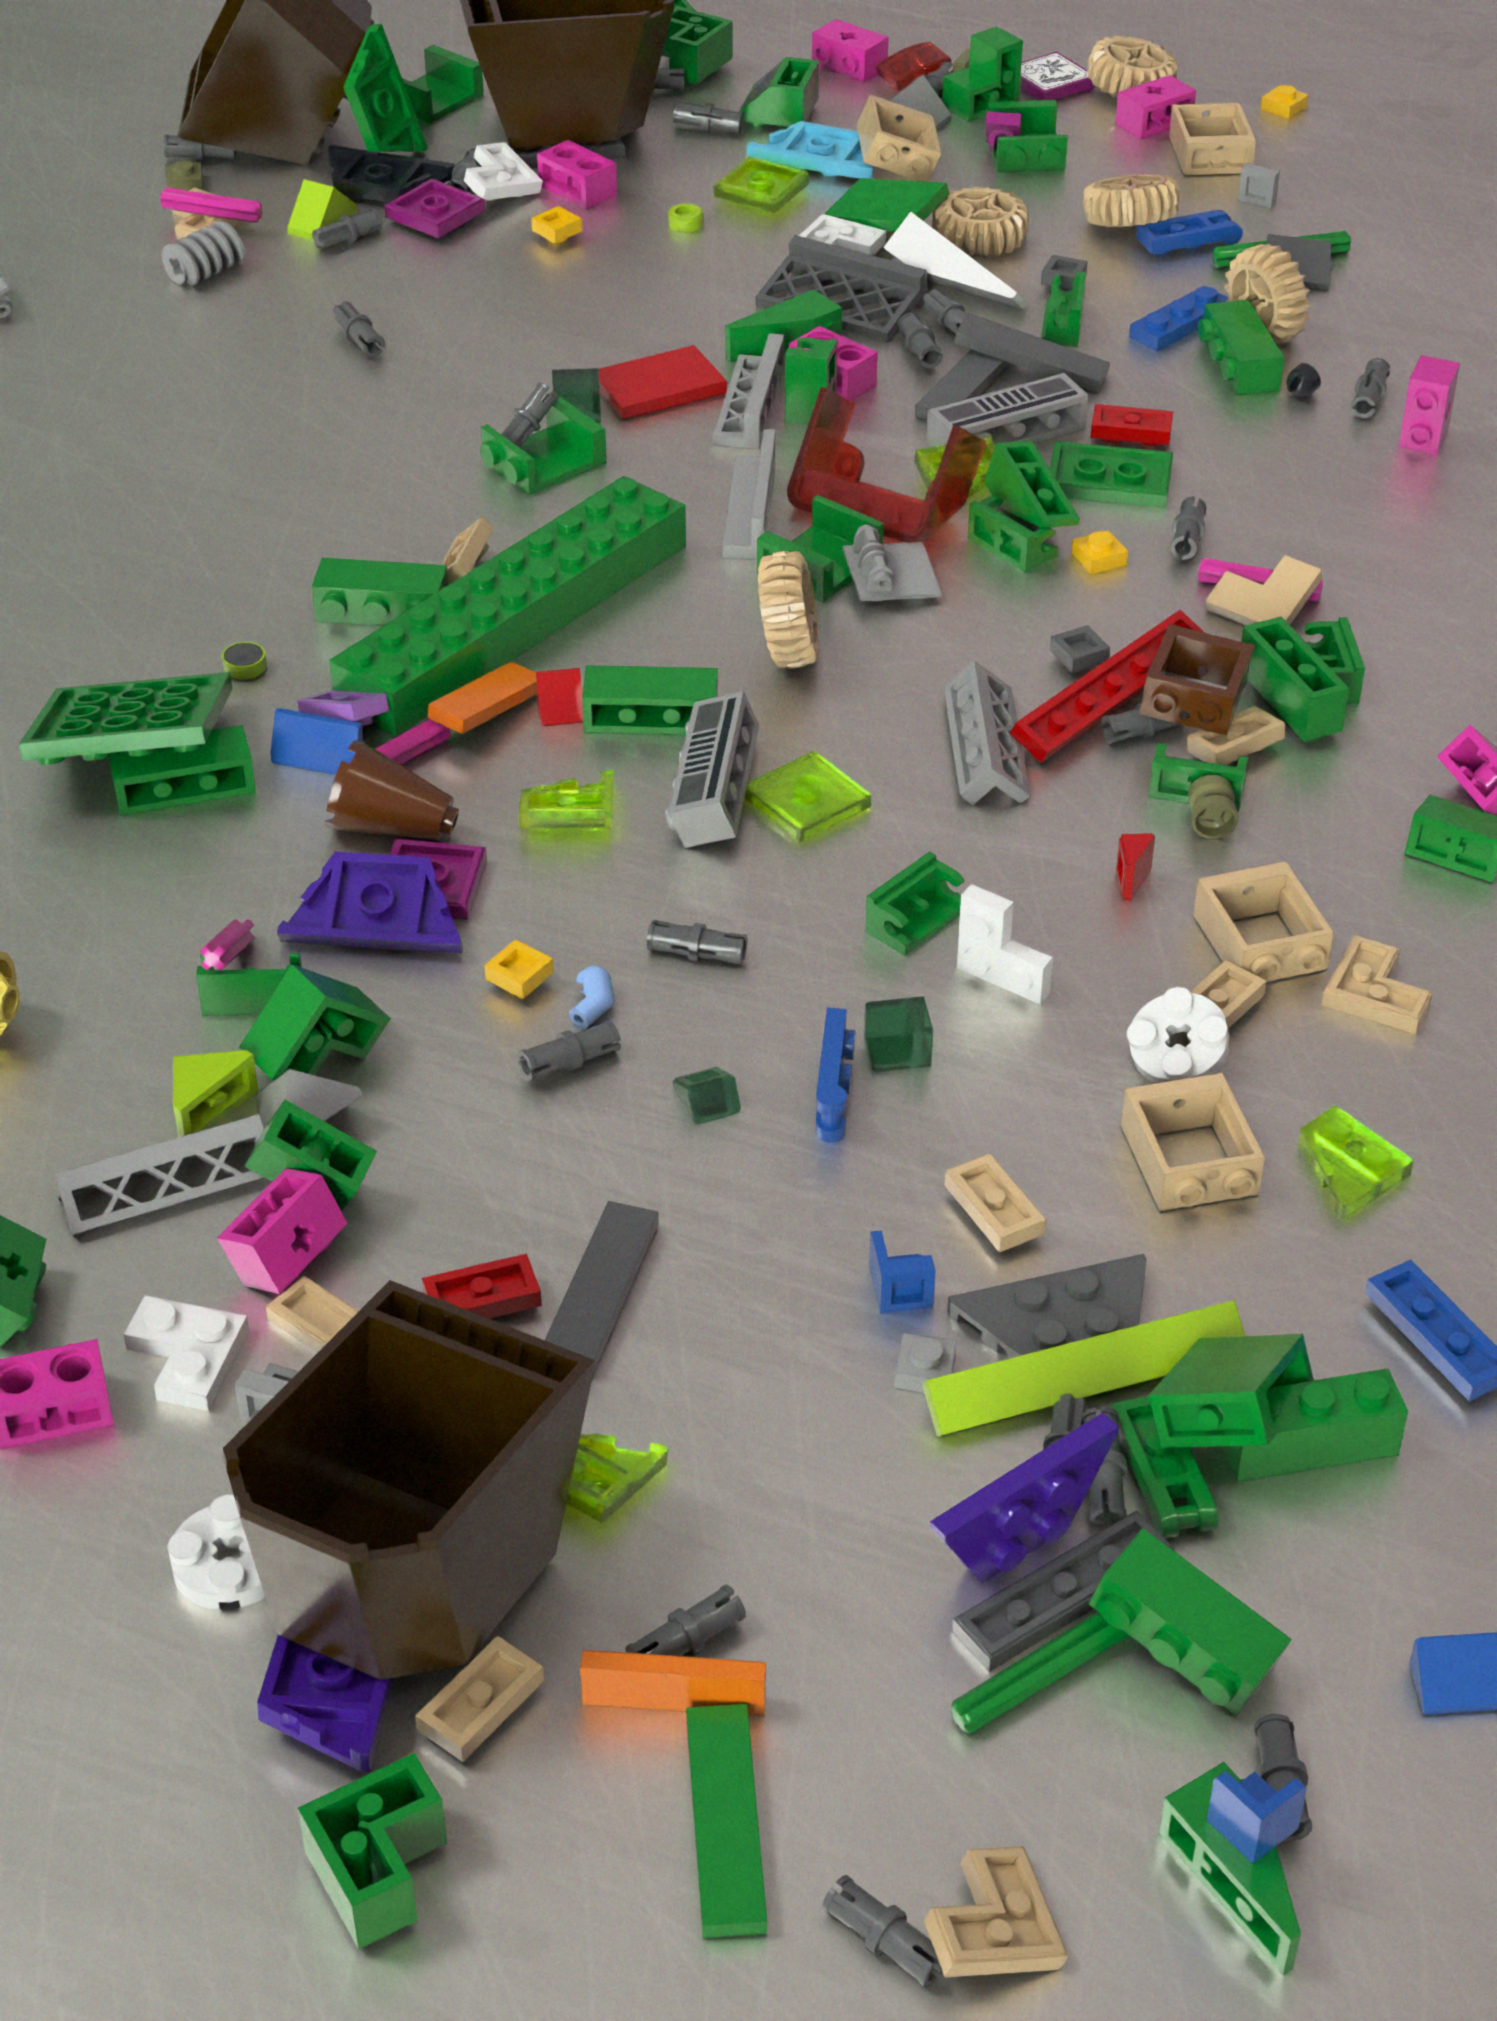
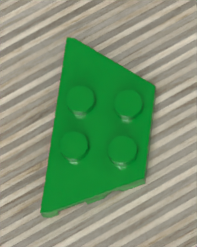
[343,24,428,152]

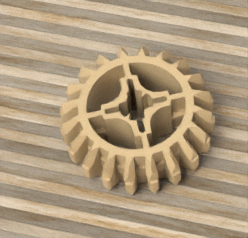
[1087,35,1178,97]
[1083,173,1180,227]
[932,186,1029,258]
[1224,244,1311,345]
[757,551,820,669]

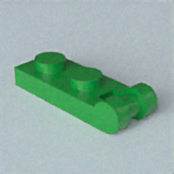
[1111,1396,1218,1539]

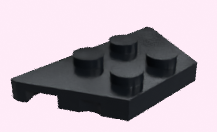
[328,145,455,205]

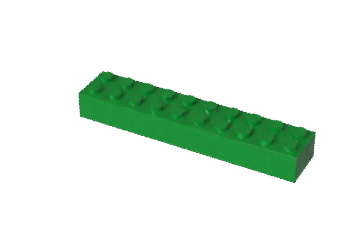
[329,476,686,737]

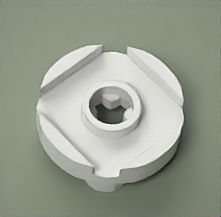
[1127,987,1230,1084]
[167,1495,265,1609]

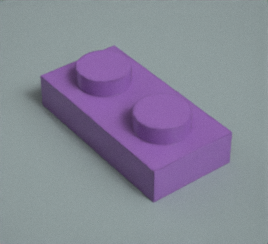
[297,690,389,726]

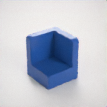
[869,1230,936,1313]
[1207,1771,1307,1864]

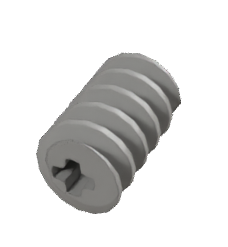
[162,221,245,285]

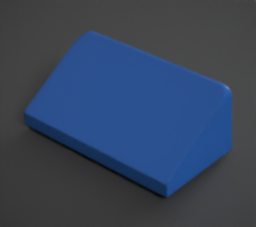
[270,708,363,775]
[1409,1632,1497,1715]

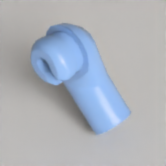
[569,965,615,1030]

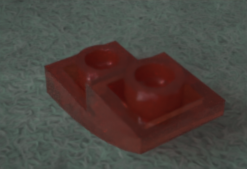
[876,41,952,92]

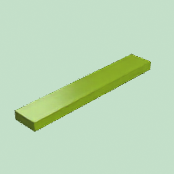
[922,1300,1246,1437]

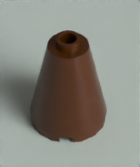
[325,740,459,841]

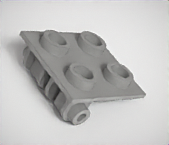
[842,525,942,602]

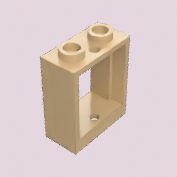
[857,94,942,182]
[1169,102,1256,175]
[1193,861,1334,982]
[1121,1073,1265,1211]

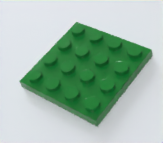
[19,672,233,765]

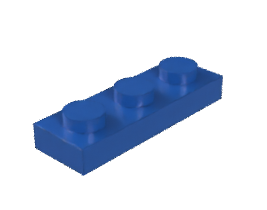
[1129,286,1229,351]
[1365,1259,1497,1401]

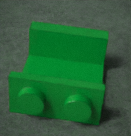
[402,45,484,123]
[987,100,1068,172]
[480,396,607,495]
[757,495,884,603]
[1148,1334,1314,1448]

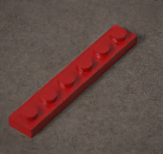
[1010,610,1205,763]

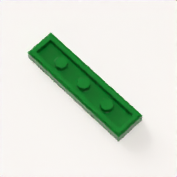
[686,1704,767,1938]

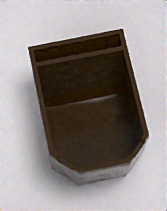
[177,0,375,165]
[459,0,674,151]
[223,1280,595,1680]

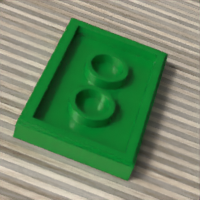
[824,178,950,232]
[1049,441,1173,508]

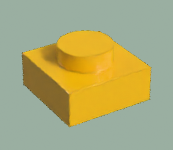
[1260,85,1308,119]
[531,206,582,243]
[1071,530,1128,575]
[484,939,554,999]

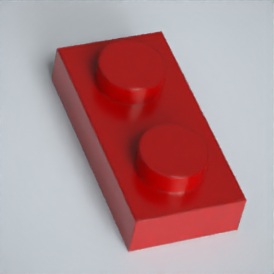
[1090,404,1173,446]
[422,1253,542,1318]

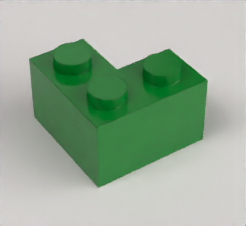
[662,6,733,84]
[942,26,1023,122]
[239,964,391,1081]
[297,1753,447,1950]

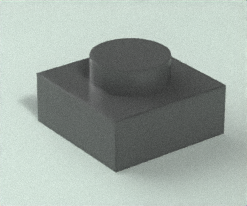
[1041,255,1088,291]
[1050,625,1110,673]

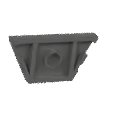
[947,1254,1147,1358]

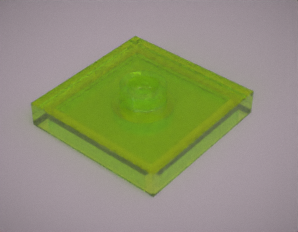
[713,156,809,214]
[744,751,871,842]

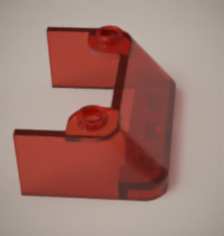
[787,387,986,543]

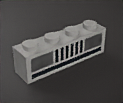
[926,373,1088,467]
[666,691,759,848]

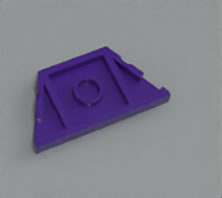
[277,851,463,953]
[930,1412,1119,1584]
[257,1635,394,1772]

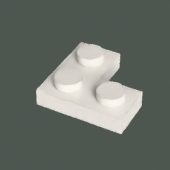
[464,142,543,201]
[799,214,886,256]
[957,884,1053,1004]
[124,1295,249,1411]

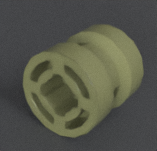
[1188,775,1238,839]

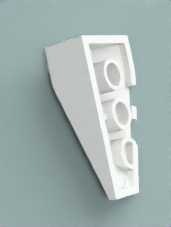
[884,212,1028,310]

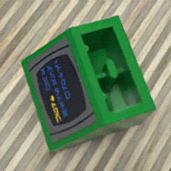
[739,57,819,129]

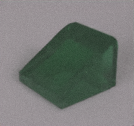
[672,1067,741,1124]

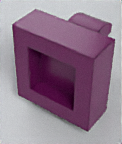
[985,111,1021,153]

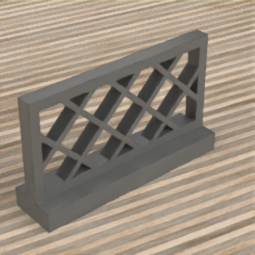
[755,235,928,342]

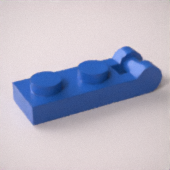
[1136,210,1243,254]
[815,1008,856,1143]

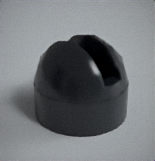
[1286,363,1321,398]

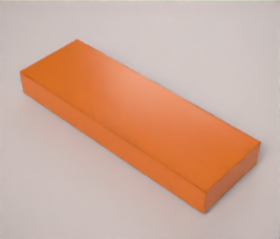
[428,662,537,734]
[580,1650,766,1717]

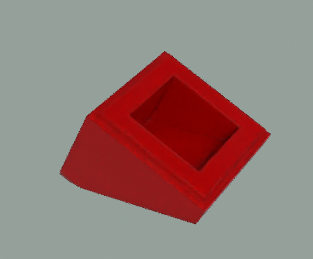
[536,668,583,726]
[1116,833,1155,900]

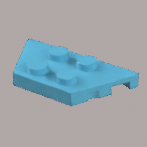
[747,121,874,179]

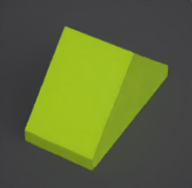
[287,179,357,240]
[173,1050,259,1137]

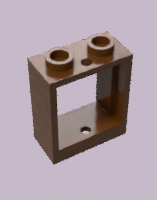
[1139,624,1255,735]

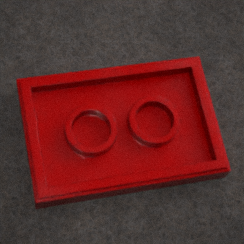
[590,345,727,419]

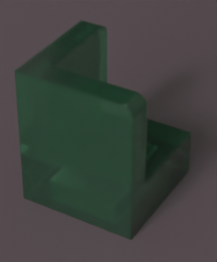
[552,368,601,423]
[864,996,933,1072]

